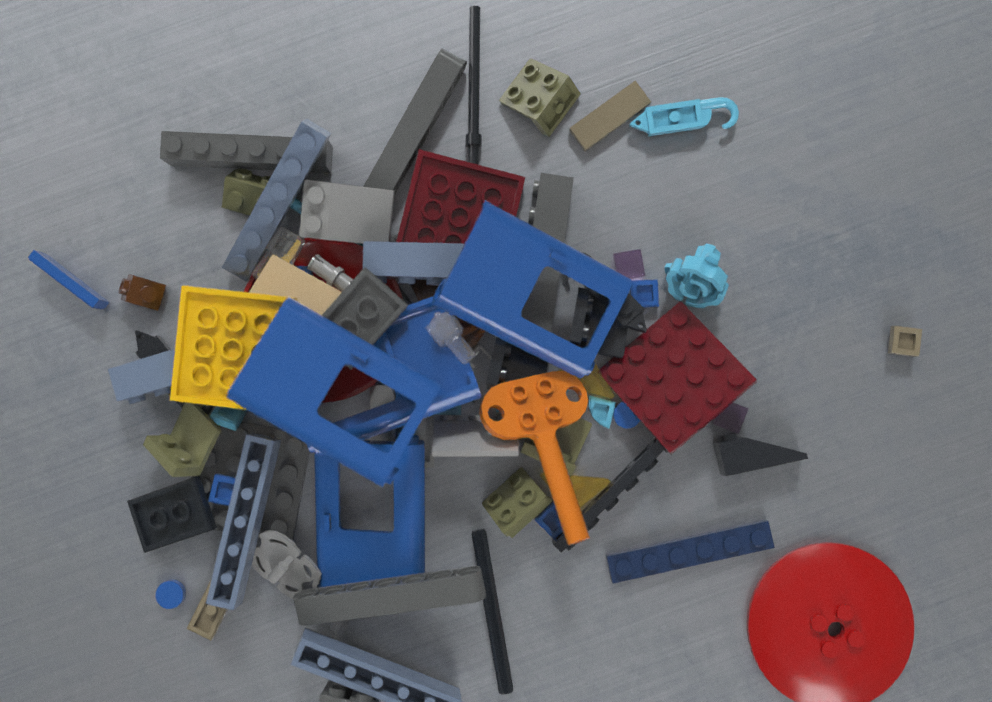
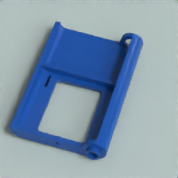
[432,200,632,378]
[307,296,482,457]
[227,297,442,488]
[314,435,425,588]

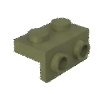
[221,168,271,216]

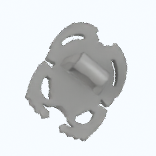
[252,530,322,599]

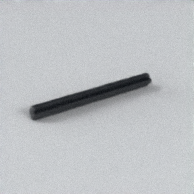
[471,529,513,695]

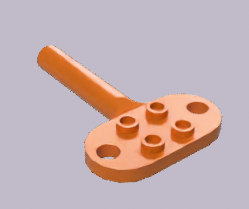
[479,371,590,545]

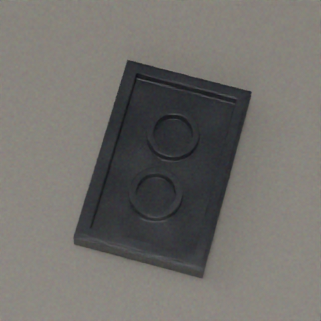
[127,476,217,553]

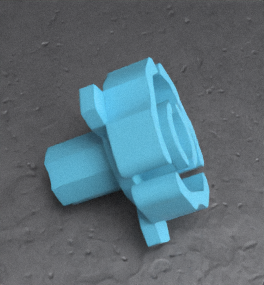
[664,243,729,308]

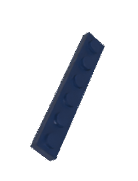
[606,520,775,584]

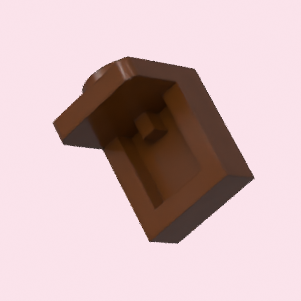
[119,274,166,311]

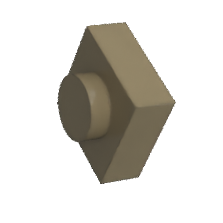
[888,326,922,357]

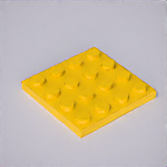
[170,285,297,410]

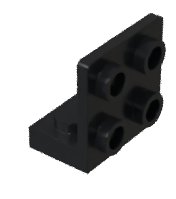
[570,287,628,358]
[486,337,548,390]

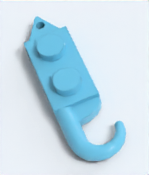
[629,97,739,137]

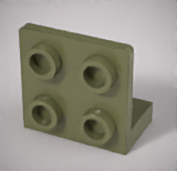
[499,58,581,137]
[143,402,221,477]
[520,418,592,476]

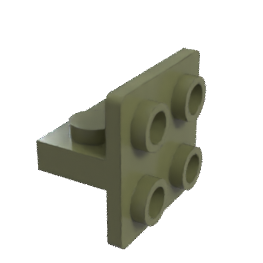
[482,467,553,538]

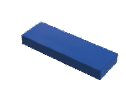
[28,250,109,310]

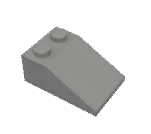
[299,180,395,244]

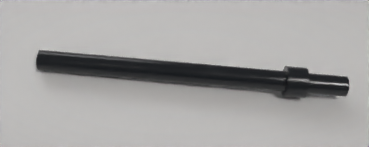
[465,6,482,165]

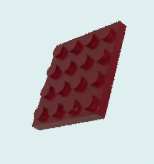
[396,149,526,244]
[597,301,757,455]

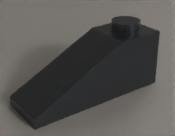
[713,433,808,476]

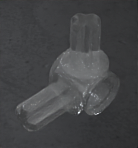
[425,311,476,365]

